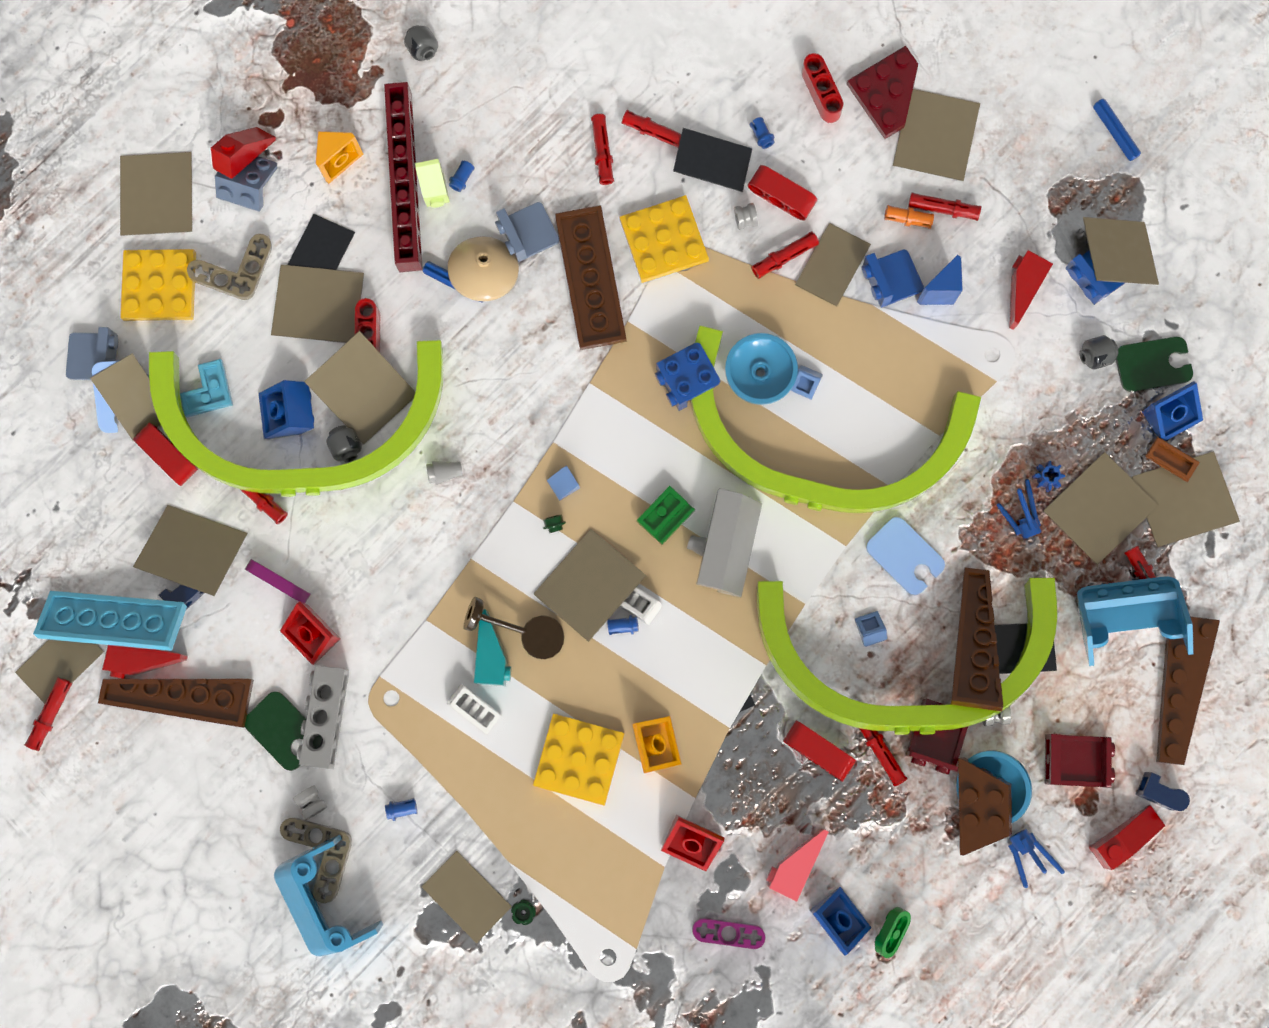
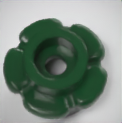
[543,514,566,533]
[511,900,536,925]

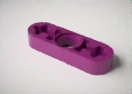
[245,559,311,603]
[692,918,766,949]

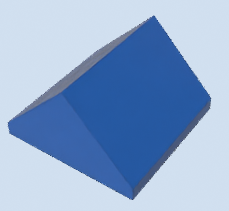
[917,255,963,305]
[1142,381,1203,441]
[809,887,872,956]

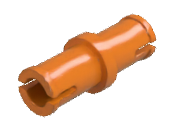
[884,205,934,229]

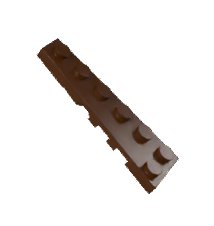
[951,567,1003,712]
[1156,616,1220,765]
[98,679,254,728]

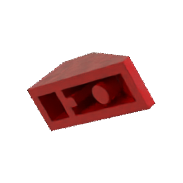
[210,127,276,179]
[1009,250,1053,330]
[102,645,188,679]
[1089,805,1165,870]

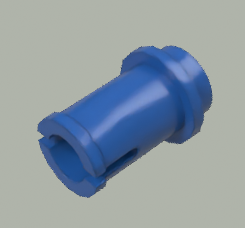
[749,117,775,149]
[449,160,475,192]
[607,615,639,635]
[385,798,418,821]

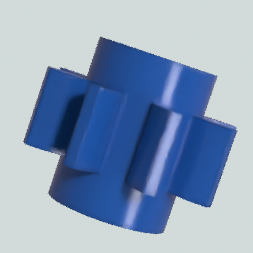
[1032,461,1065,492]

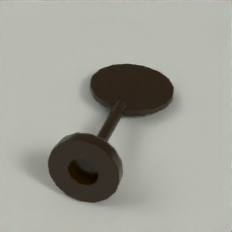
[463,597,564,660]

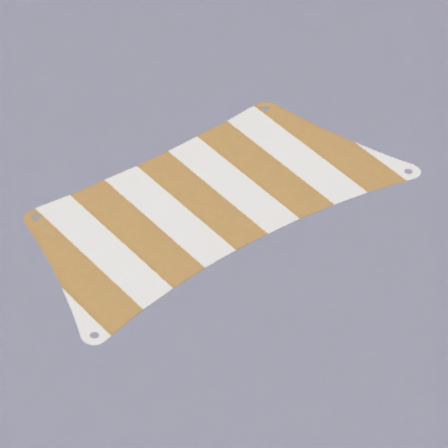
[368,247,1015,982]

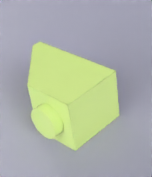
[415,159,450,208]

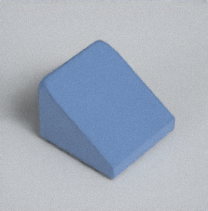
[791,365,823,400]
[547,465,580,501]
[855,611,887,647]

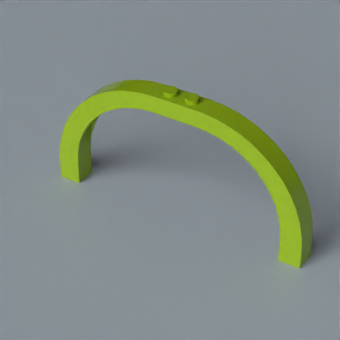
[691,326,981,513]
[149,340,443,497]
[757,578,1057,735]

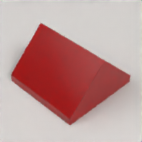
[280,601,341,665]
[661,815,725,871]

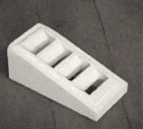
[620,587,662,625]
[447,684,502,735]

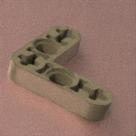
[187,234,272,300]
[280,818,352,903]

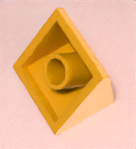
[316,131,363,184]
[632,716,682,773]

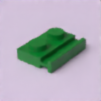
[636,486,695,545]

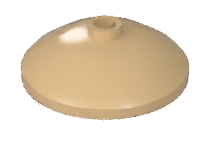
[448,237,519,301]

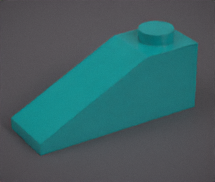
[474,609,512,686]

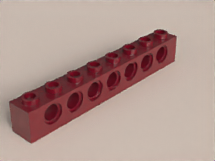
[384,82,423,273]

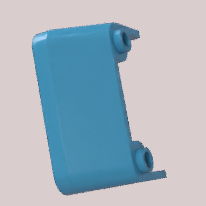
[1077,576,1193,666]
[274,834,383,956]

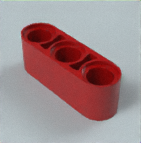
[802,53,844,123]
[747,165,818,221]
[355,298,380,353]
[132,422,198,486]
[783,720,856,782]

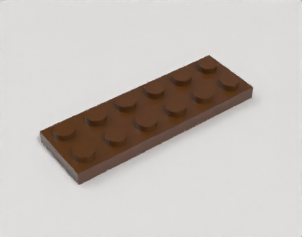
[555,205,627,350]

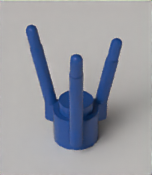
[997,479,1042,540]
[1008,829,1065,888]

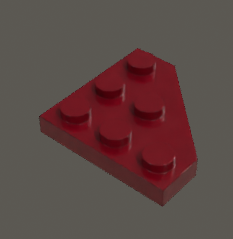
[847,46,918,139]

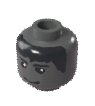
[404,25,438,61]
[1079,335,1118,370]
[326,425,362,463]

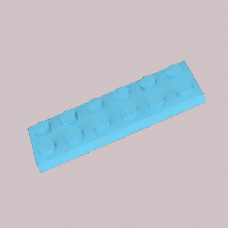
[33,591,187,651]

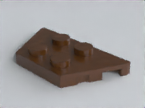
[958,757,1012,856]

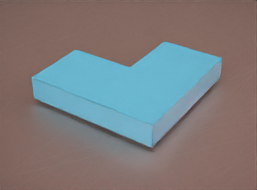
[180,359,233,418]

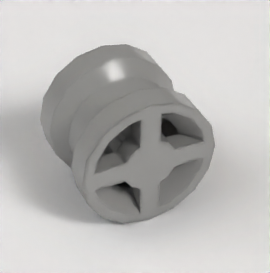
[734,203,758,230]

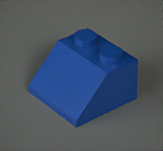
[258,380,314,439]

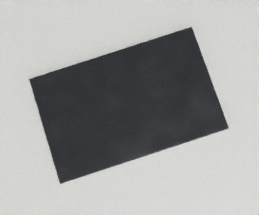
[673,128,752,192]
[287,214,355,270]
[994,623,1057,674]

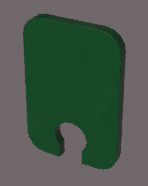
[1116,337,1193,392]
[245,692,323,771]

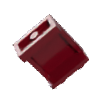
[906,698,968,775]
[1045,734,1115,788]

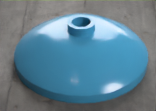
[725,333,798,405]
[956,750,1032,823]

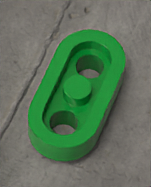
[874,907,911,958]

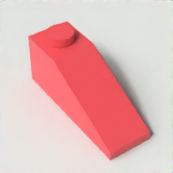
[766,829,829,902]

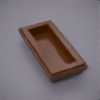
[1145,436,1200,482]

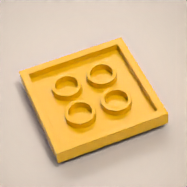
[619,195,709,283]
[120,249,196,321]
[533,713,625,806]

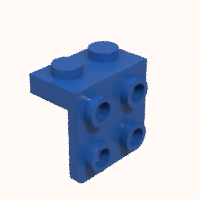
[862,249,924,308]
[1065,250,1125,305]
[654,343,720,411]

